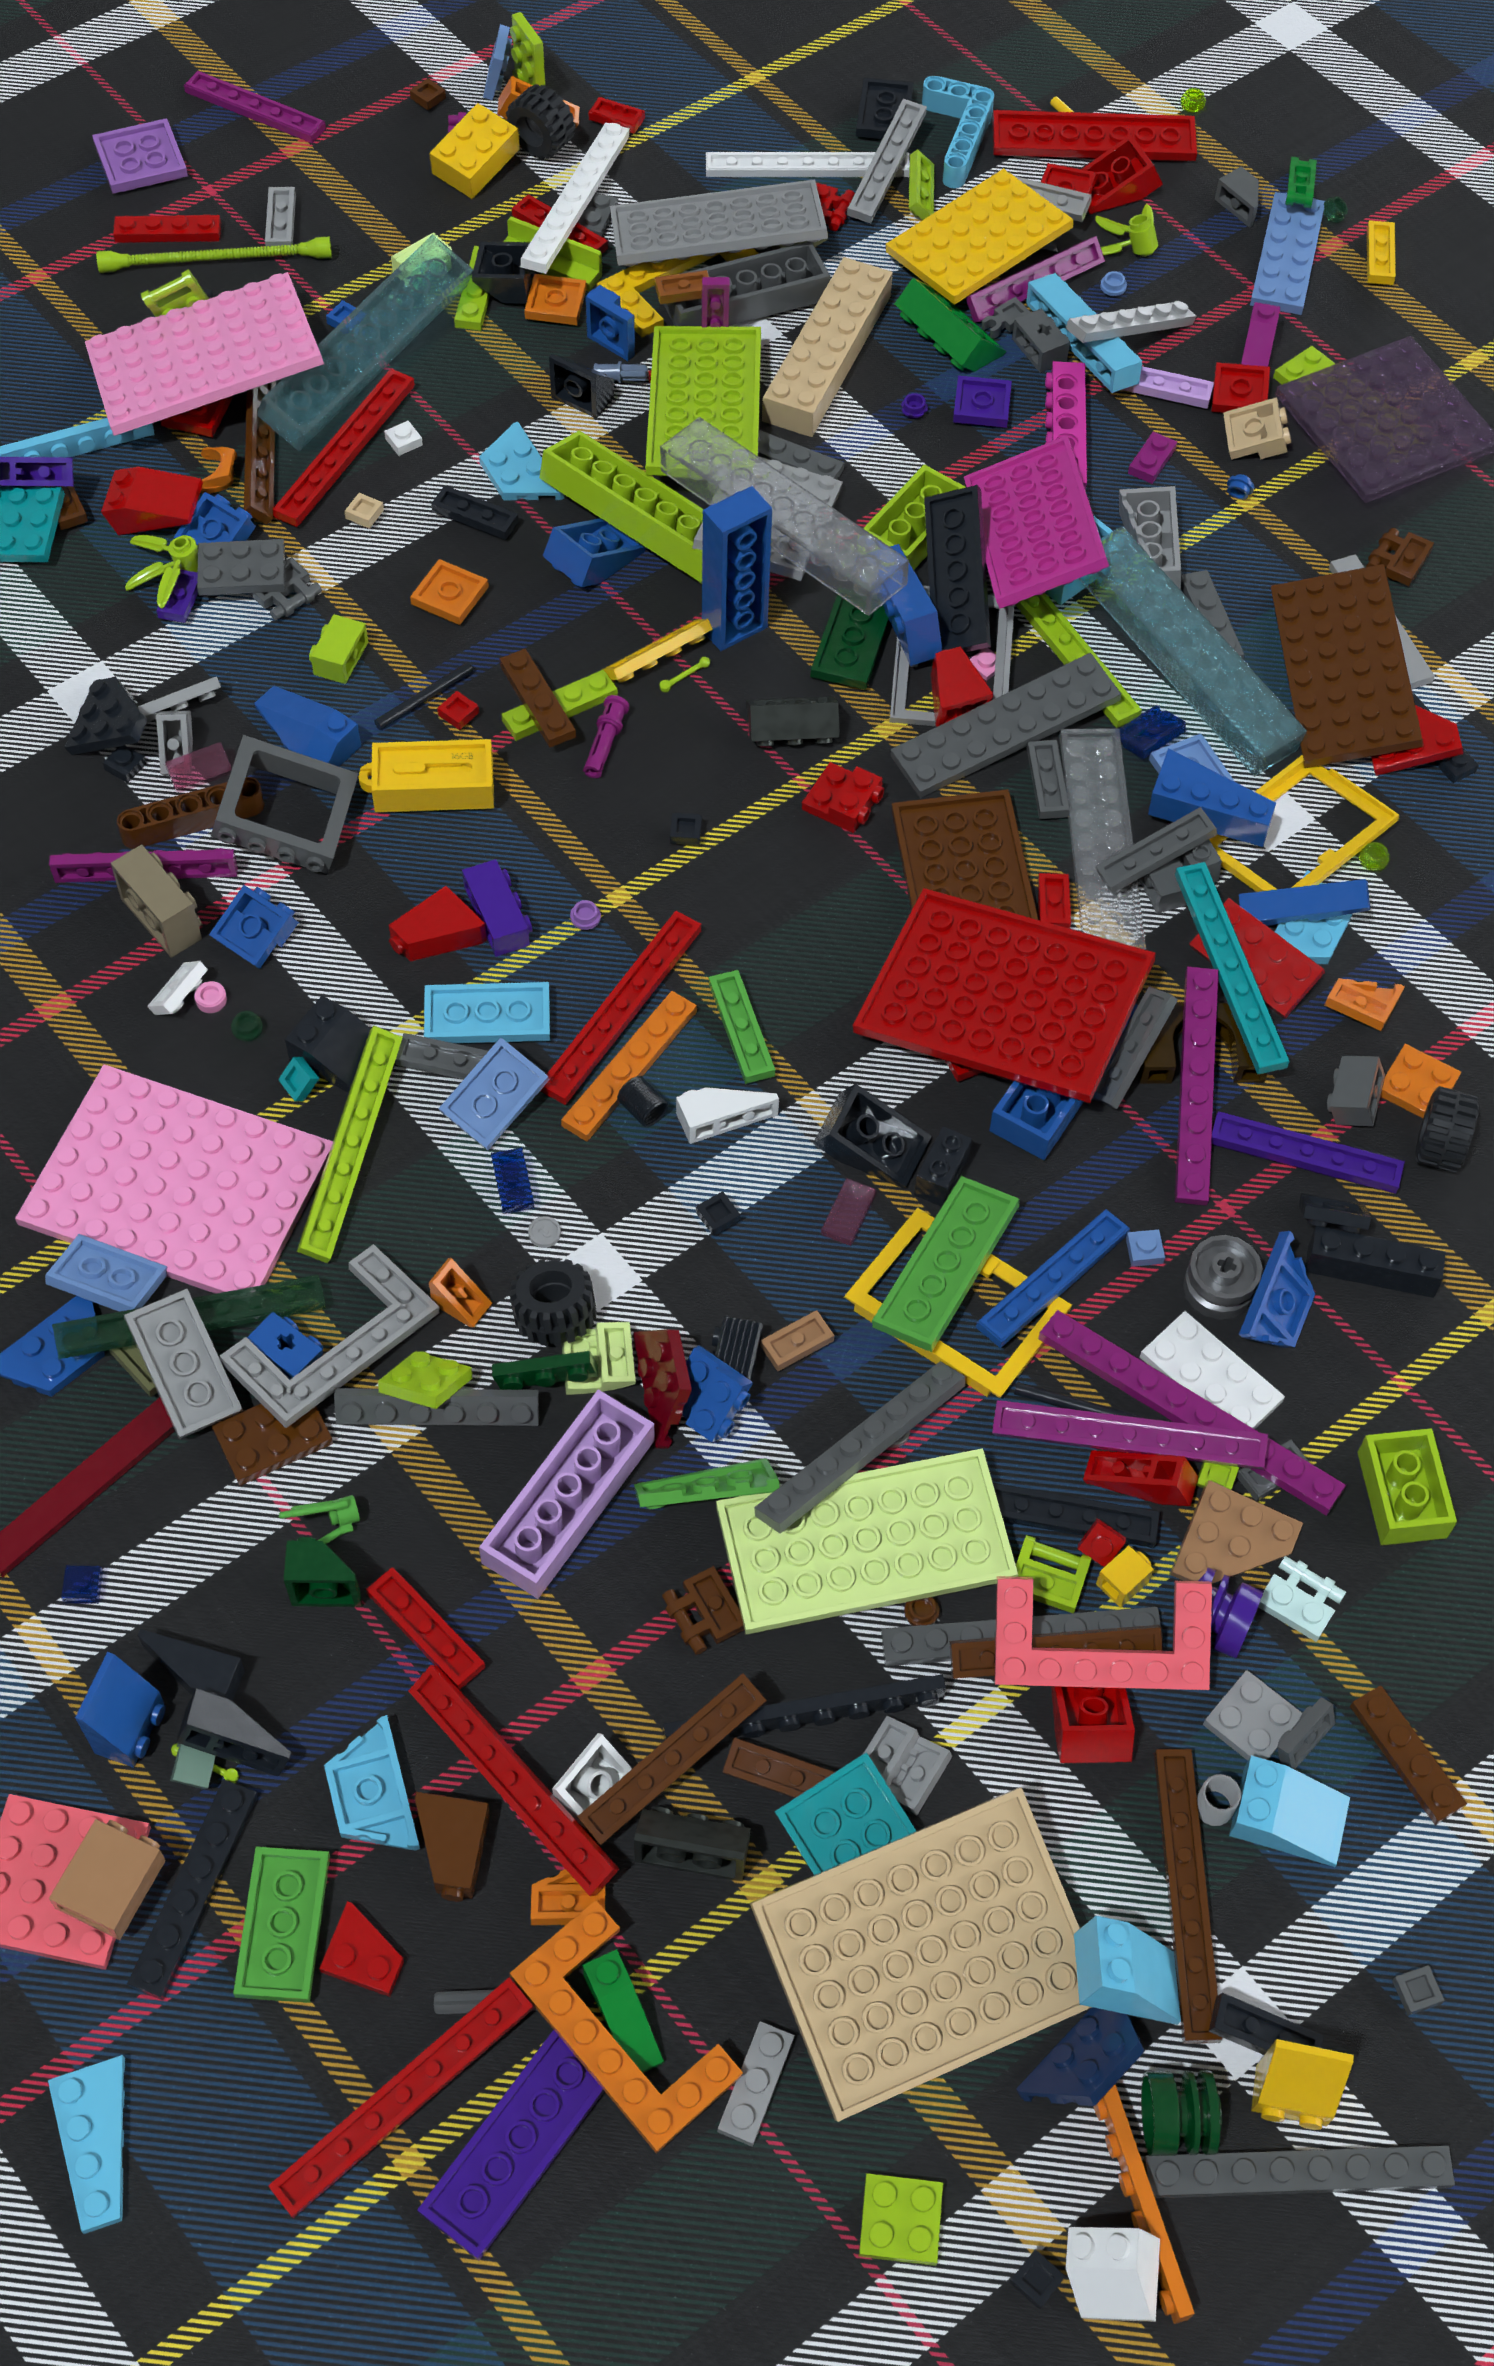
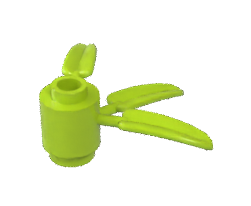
[1095,204,1158,257]
[125,535,198,609]

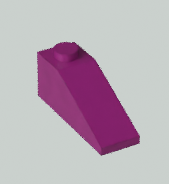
[1241,302,1280,367]

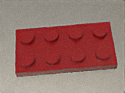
[1189,898,1325,1019]

